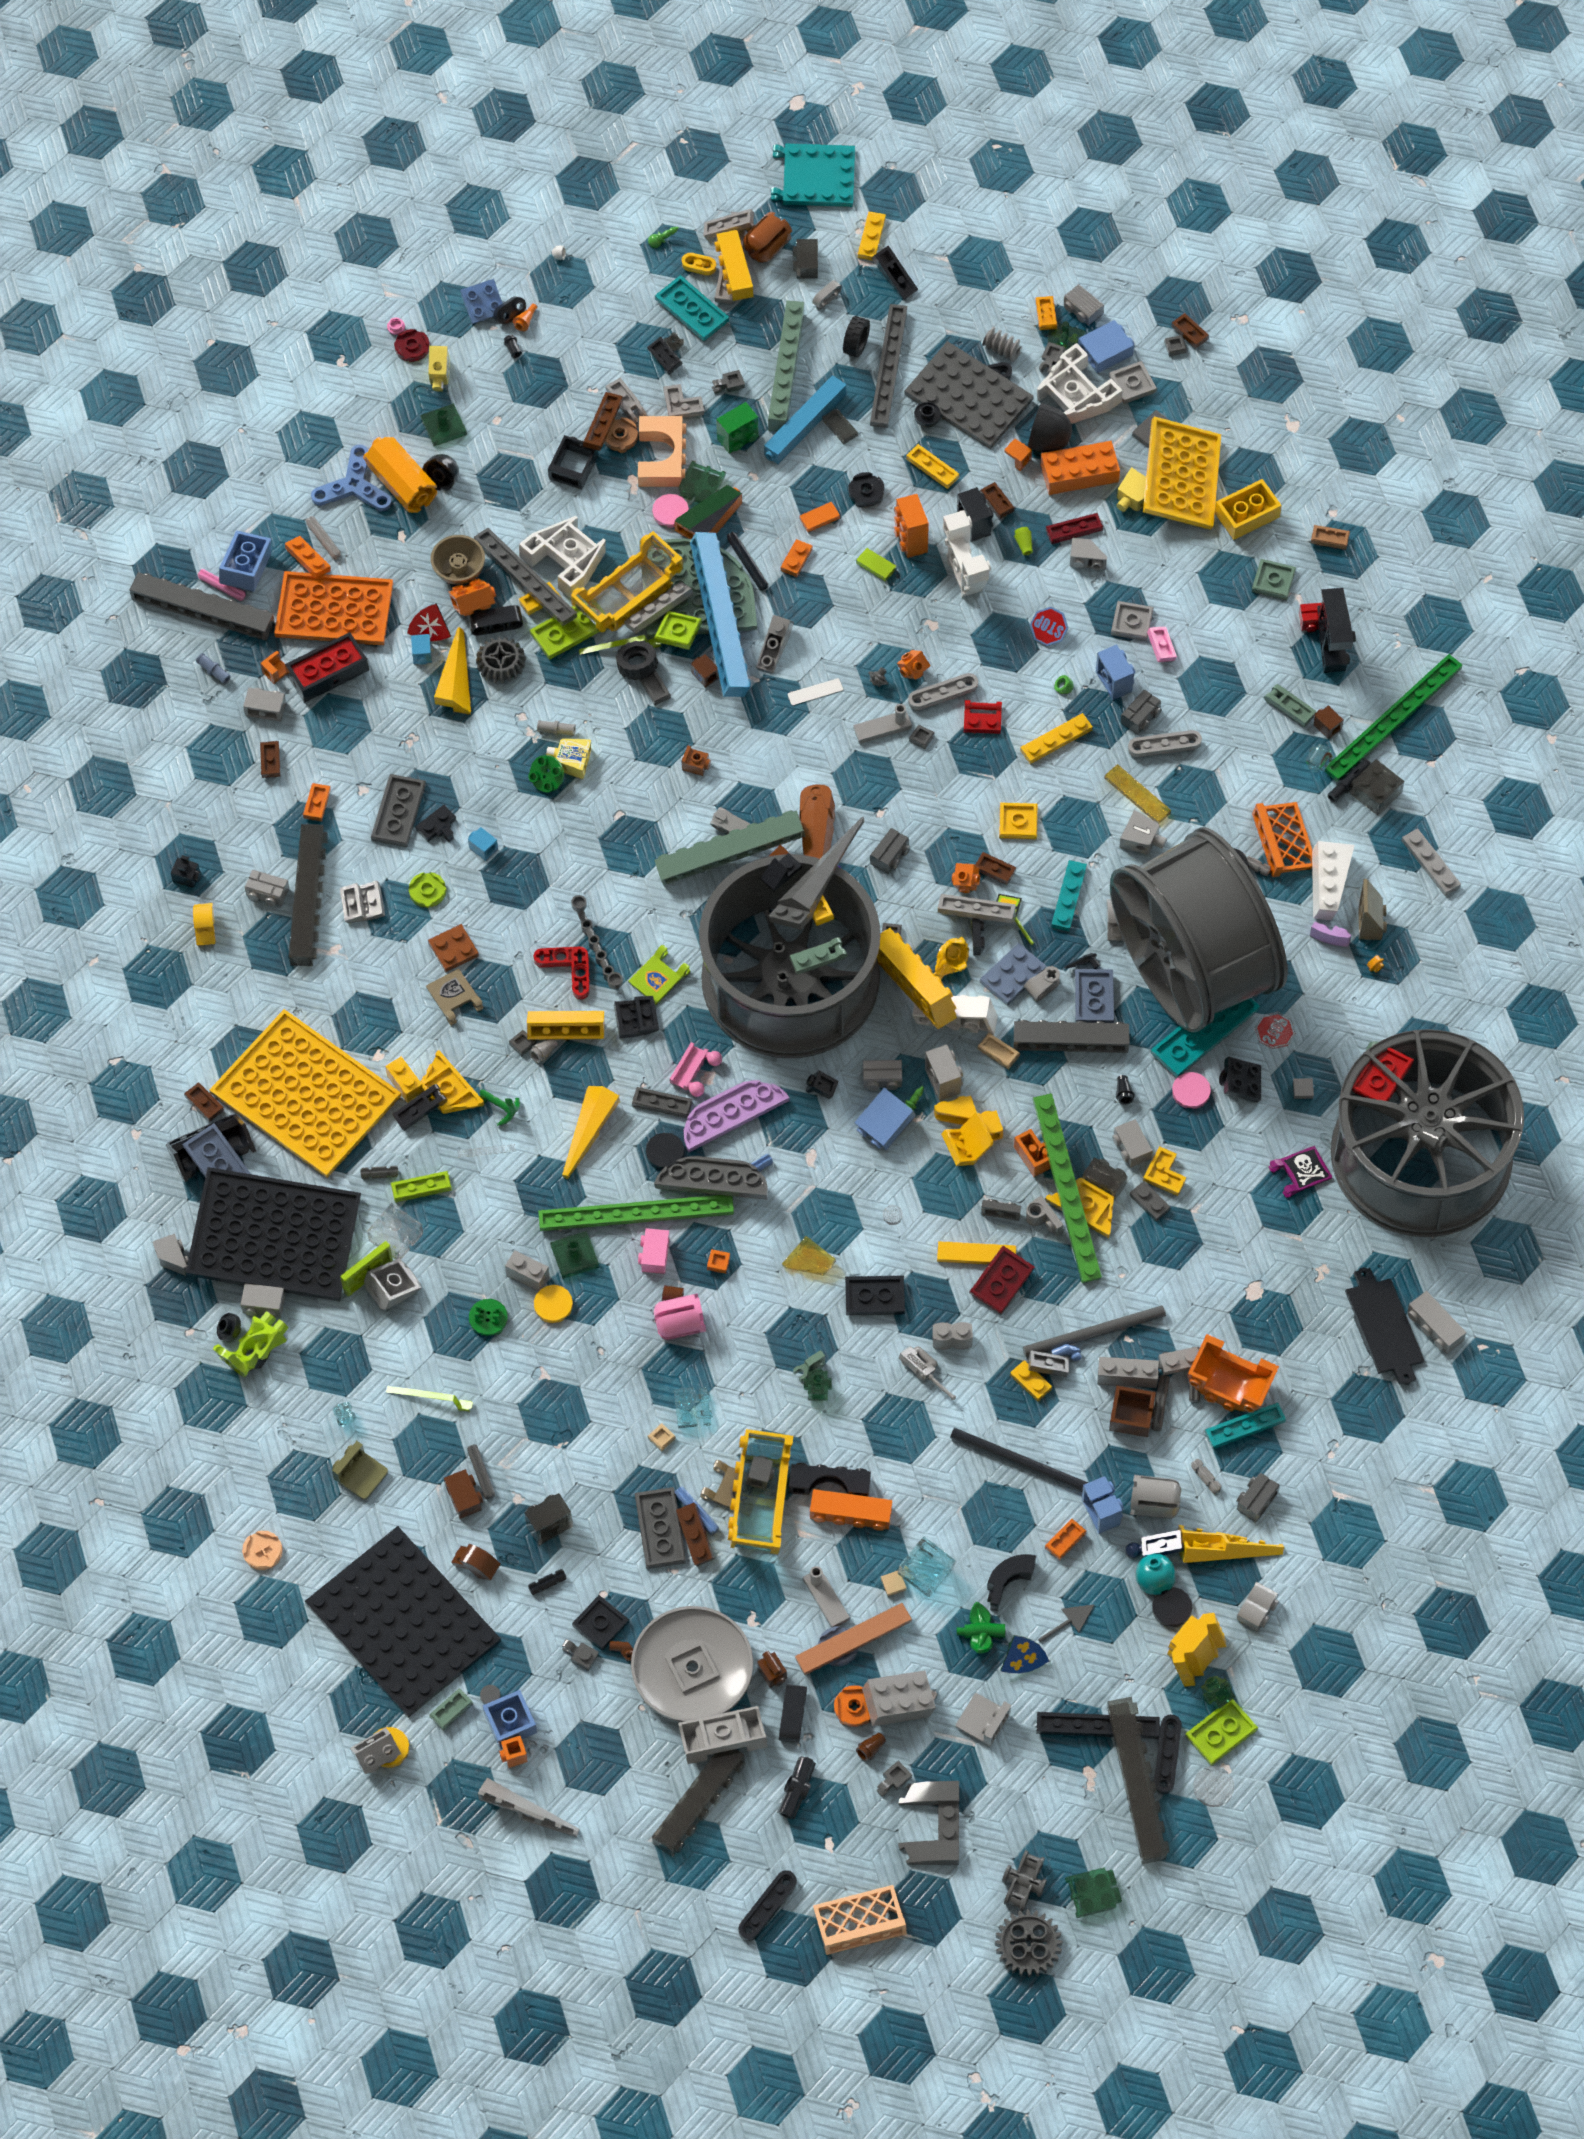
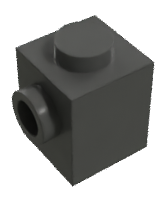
[746,1456,775,1490]

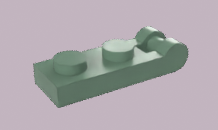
[1264,684,1317,727]
[790,937,847,975]

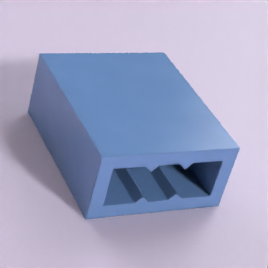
[1078,320,1135,374]
[854,1088,916,1150]

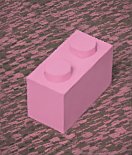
[638,1228,670,1274]

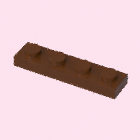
[583,392,623,451]

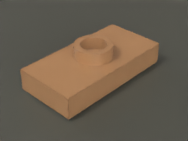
[1311,525,1350,550]

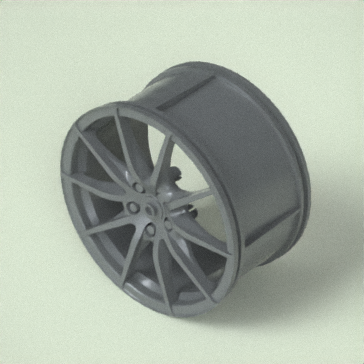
[699,854,880,1058]
[1331,1029,1524,1237]

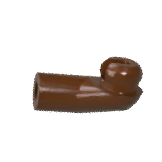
[609,1641,634,1661]

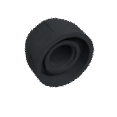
[1028,403,1072,453]

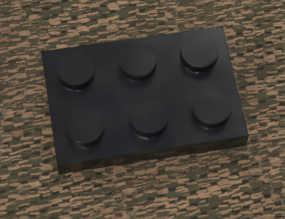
[845,1275,905,1316]

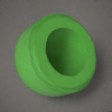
[1054,675,1074,694]

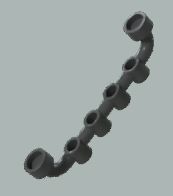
[571,895,623,989]

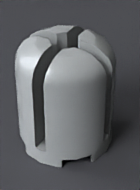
[1130,1475,1181,1519]

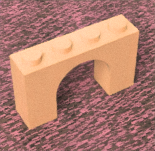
[638,416,686,487]

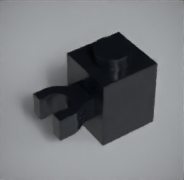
[171,855,202,888]

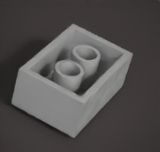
[862,1670,936,1726]

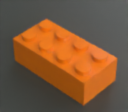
[1040,441,1120,495]

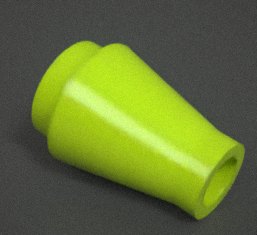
[1014,527,1033,555]

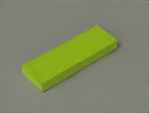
[391,1171,452,1203]

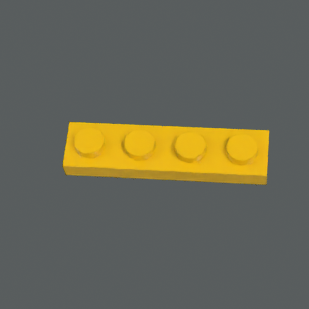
[1020,713,1093,764]

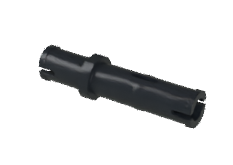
[1327,759,1372,803]

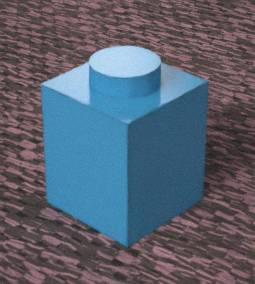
[411,634,432,665]
[468,827,498,861]

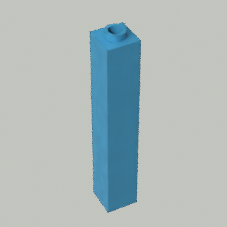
[764,375,846,464]

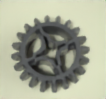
[476,636,526,684]

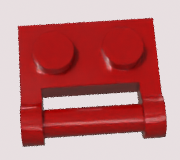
[964,700,1002,734]

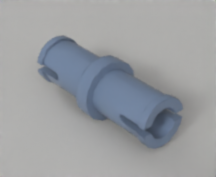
[196,653,231,684]

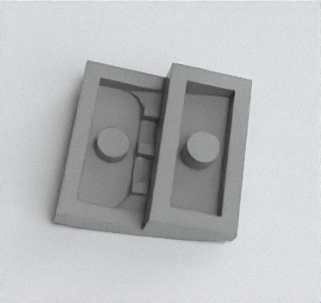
[340,881,385,922]

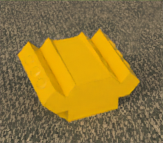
[1167,1613,1227,1687]

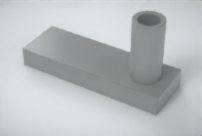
[703,209,755,240]
[853,704,912,744]
[803,1566,850,1628]

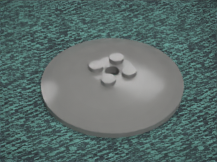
[631,1606,753,1722]

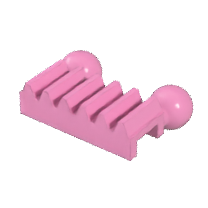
[670,1042,722,1097]

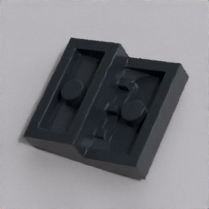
[614,996,659,1039]

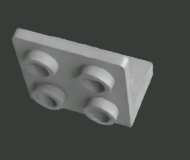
[956,1693,1011,1747]

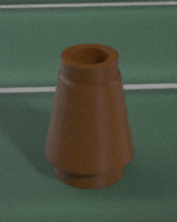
[856,1732,886,1761]

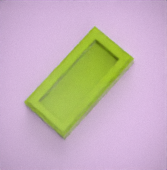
[856,548,896,582]

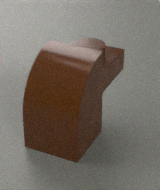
[451,1544,501,1580]

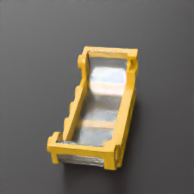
[571,531,683,632]

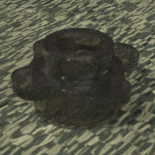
[663,332,684,351]

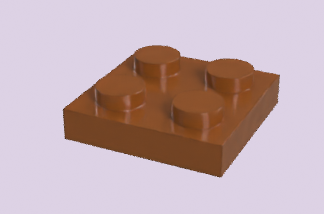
[428,924,479,973]

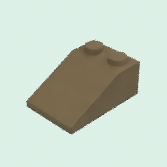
[1358,879,1387,940]

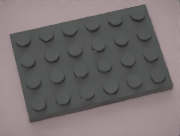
[904,341,1034,449]

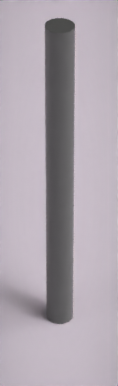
[1023,1305,1166,1358]

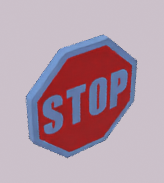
[1030,607,1069,646]

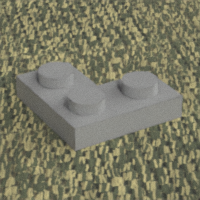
[663,384,704,418]

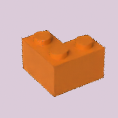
[1014,1129,1068,1177]

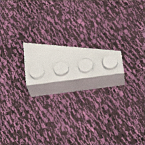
[1312,841,1355,921]

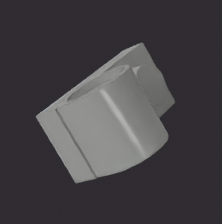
[1026,1196,1064,1237]

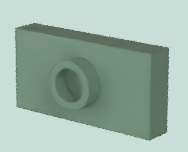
[429,1688,473,1731]

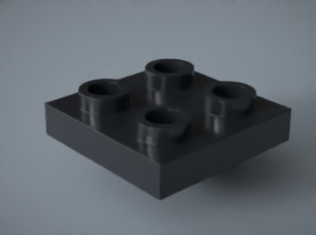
[1219,1056,1261,1103]

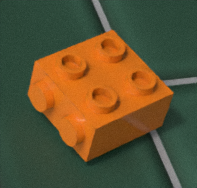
[448,579,496,616]

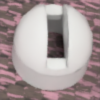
[552,245,566,260]

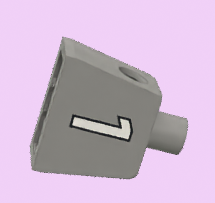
[1119,810,1167,854]

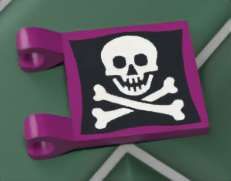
[1268,1145,1332,1198]

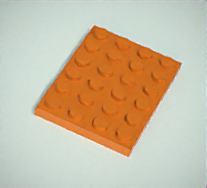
[274,571,394,646]

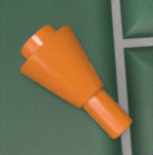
[513,304,538,331]

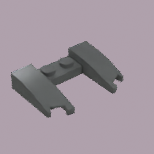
[898,1781,959,1865]

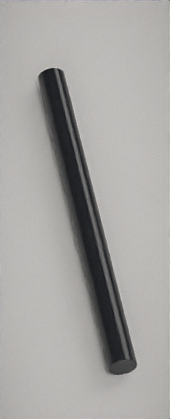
[950,1427,1089,1492]

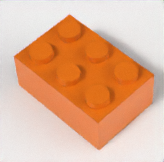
[894,494,929,558]

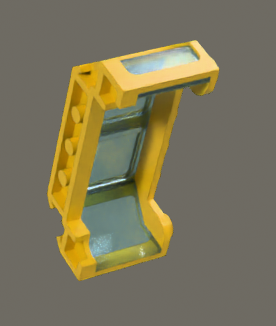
[728,1429,793,1555]

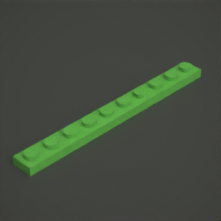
[1032,1093,1102,1283]
[538,1195,734,1231]

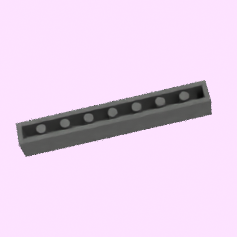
[129,572,275,641]

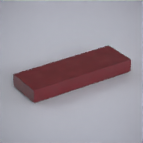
[1046,513,1103,544]

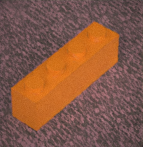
[810,1489,892,1531]

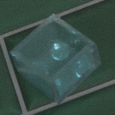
[897,1537,956,1598]

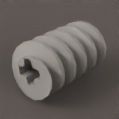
[982,327,1022,362]

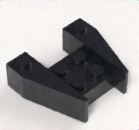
[1317,588,1356,673]

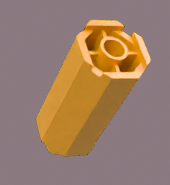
[363,437,438,513]

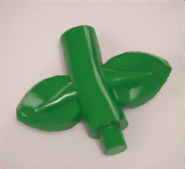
[956,1602,1005,1653]

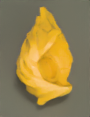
[933,937,969,979]

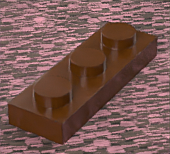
[676,1503,715,1566]

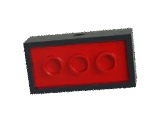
[285,632,369,703]

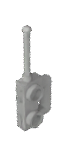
[898,1346,956,1400]

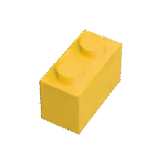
[385,1056,423,1103]

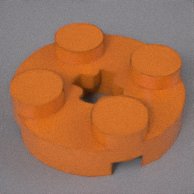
[834,1685,871,1727]

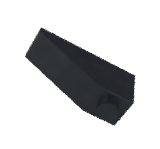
[872,245,918,300]

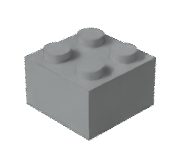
[925,1045,963,1101]

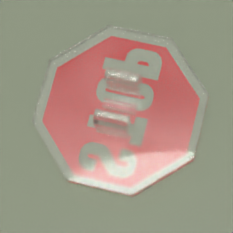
[1255,1012,1296,1049]

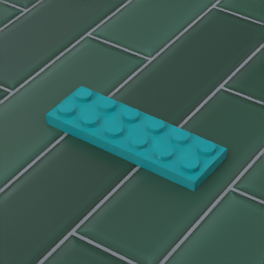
[1151,998,1260,1078]

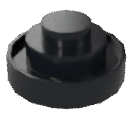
[914,402,941,428]
[217,1313,241,1342]

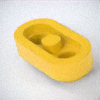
[682,253,716,275]

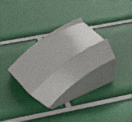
[364,1258,422,1310]

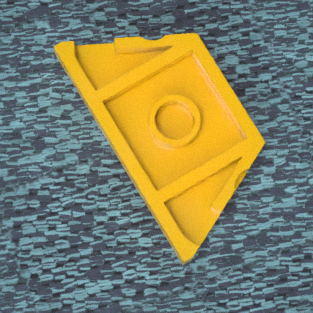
[420,1050,484,1114]
[1045,1178,1114,1238]

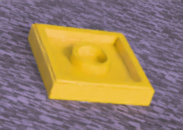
[999,802,1038,839]

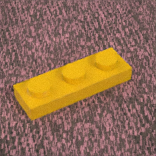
[858,211,886,261]
[906,444,959,489]

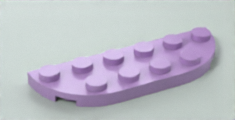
[684,1080,789,1152]

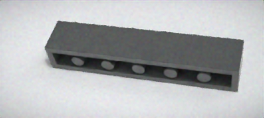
[1013,1020,1129,1053]

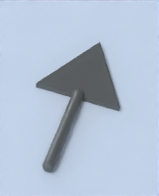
[1038,1604,1095,1642]

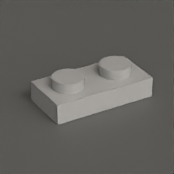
[1158,1347,1198,1375]

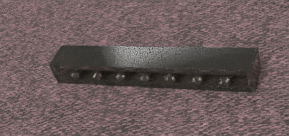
[289,824,328,966]
[1107,1697,1170,1864]

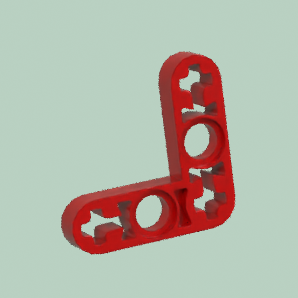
[533,947,590,1000]

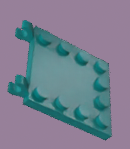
[771,143,855,207]

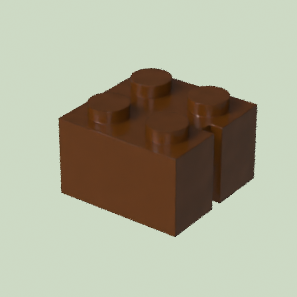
[1109,1386,1156,1437]

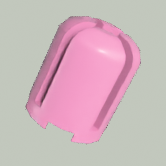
[654,1293,706,1340]

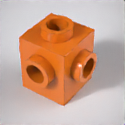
[897,650,931,679]
[952,863,980,893]

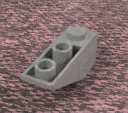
[756,615,794,673]

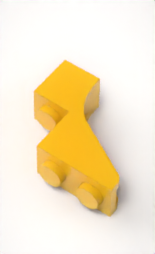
[934,1095,1003,1141]

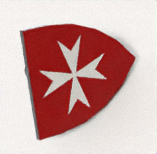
[407,603,451,641]

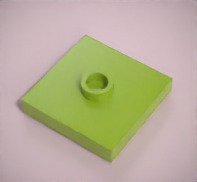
[654,611,702,650]

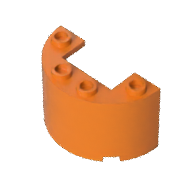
[1188,1334,1279,1412]

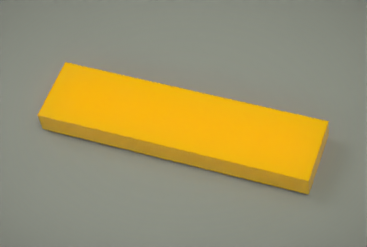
[937,1241,1016,1265]

